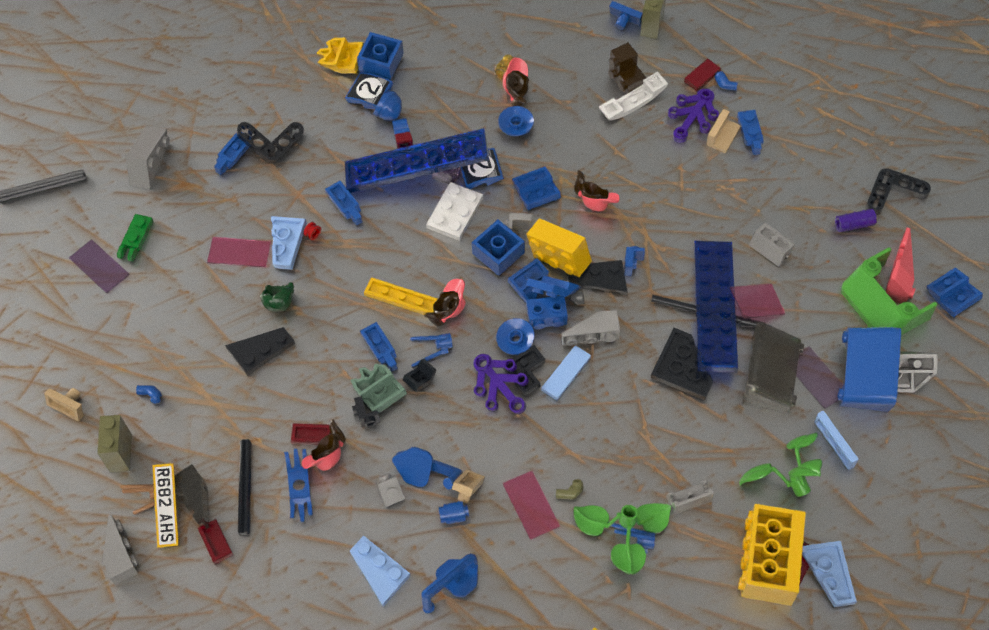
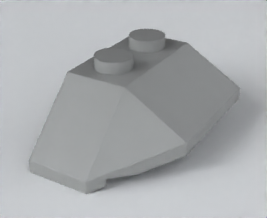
[897,351,938,392]

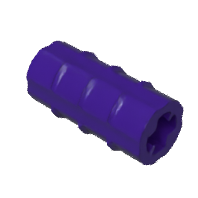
[835,209,877,232]

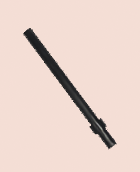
[651,295,765,330]

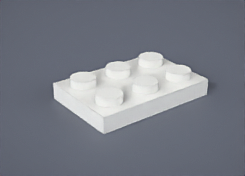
[426,182,483,241]

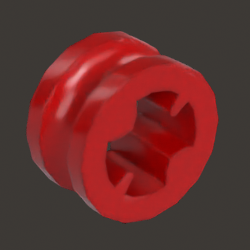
[303,222,321,240]

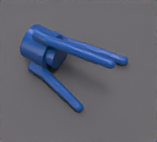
[410,333,453,368]
[608,522,655,553]

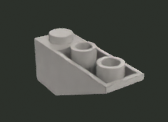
[561,310,620,346]
[102,515,139,585]

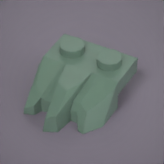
[351,364,407,414]

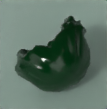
[260,282,295,312]

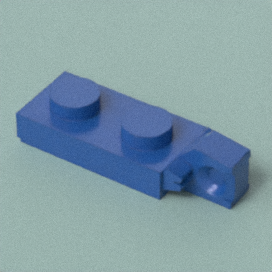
[737,110,764,155]
[214,132,254,175]
[325,180,363,226]
[360,322,398,372]

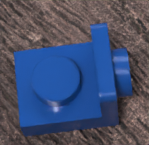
[624,246,645,276]

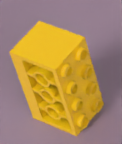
[738,504,806,606]

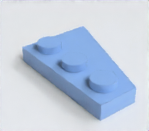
[271,216,307,270]
[350,535,411,607]
[802,541,857,607]

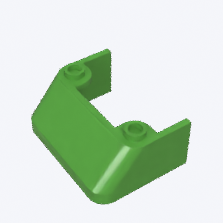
[841,247,938,336]

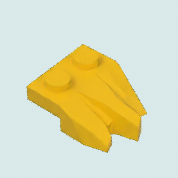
[317,38,364,74]

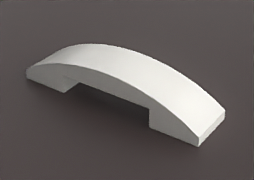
[599,72,668,121]

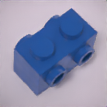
[526,296,568,330]

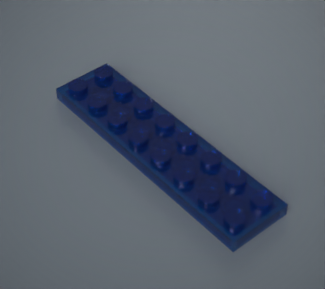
[345,128,489,193]
[694,241,738,373]

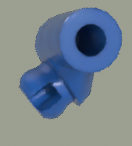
[715,71,738,91]
[136,385,162,403]

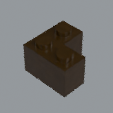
[608,42,646,94]

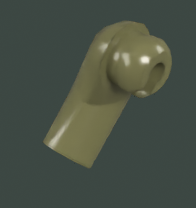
[556,479,584,500]

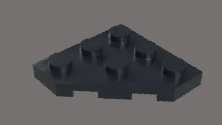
[650,328,713,401]

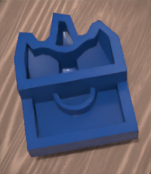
[526,275,581,298]

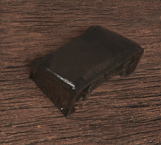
[742,321,804,414]

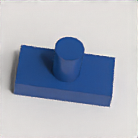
[609,1,643,30]

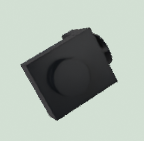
[403,359,436,392]
[352,396,380,427]

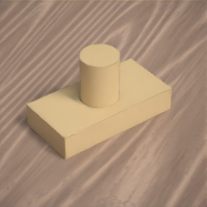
[44,388,84,421]
[452,469,485,503]

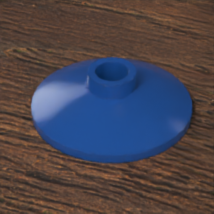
[498,106,534,136]
[496,318,535,355]

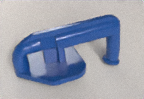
[392,447,463,490]
[421,553,478,614]

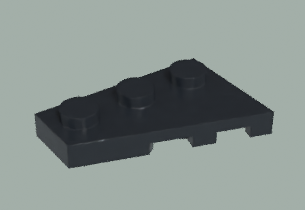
[566,260,628,296]
[225,327,295,376]

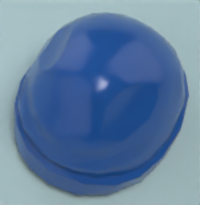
[373,91,402,121]

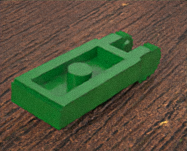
[117,214,153,261]

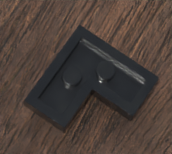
[503,345,545,397]

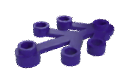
[668,88,719,143]
[474,354,529,414]

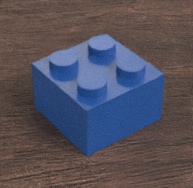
[357,32,404,80]
[471,219,525,276]

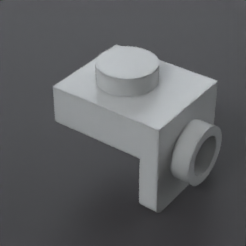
[505,213,532,231]
[375,473,405,507]

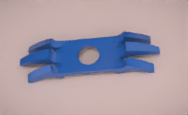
[284,448,313,522]

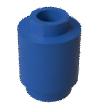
[439,501,469,525]

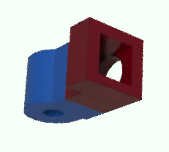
[392,118,414,153]

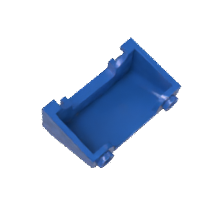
[837,327,901,412]

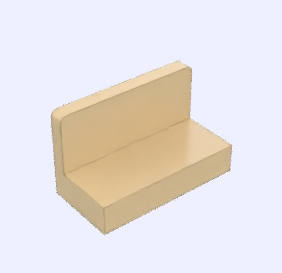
[706,109,741,153]

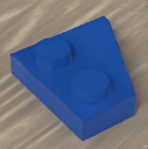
[507,258,549,303]

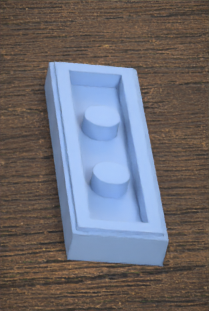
[541,345,591,401]
[814,410,859,470]

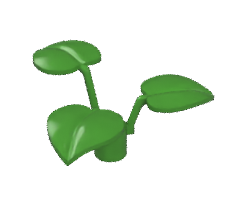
[739,432,823,497]
[573,503,671,574]

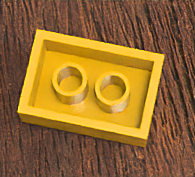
[526,218,592,277]

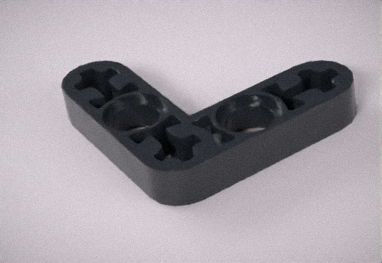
[236,122,304,164]
[866,168,931,215]

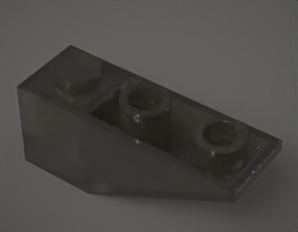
[175,464,209,529]

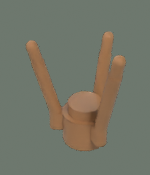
[120,484,155,515]

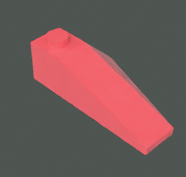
[885,228,916,303]

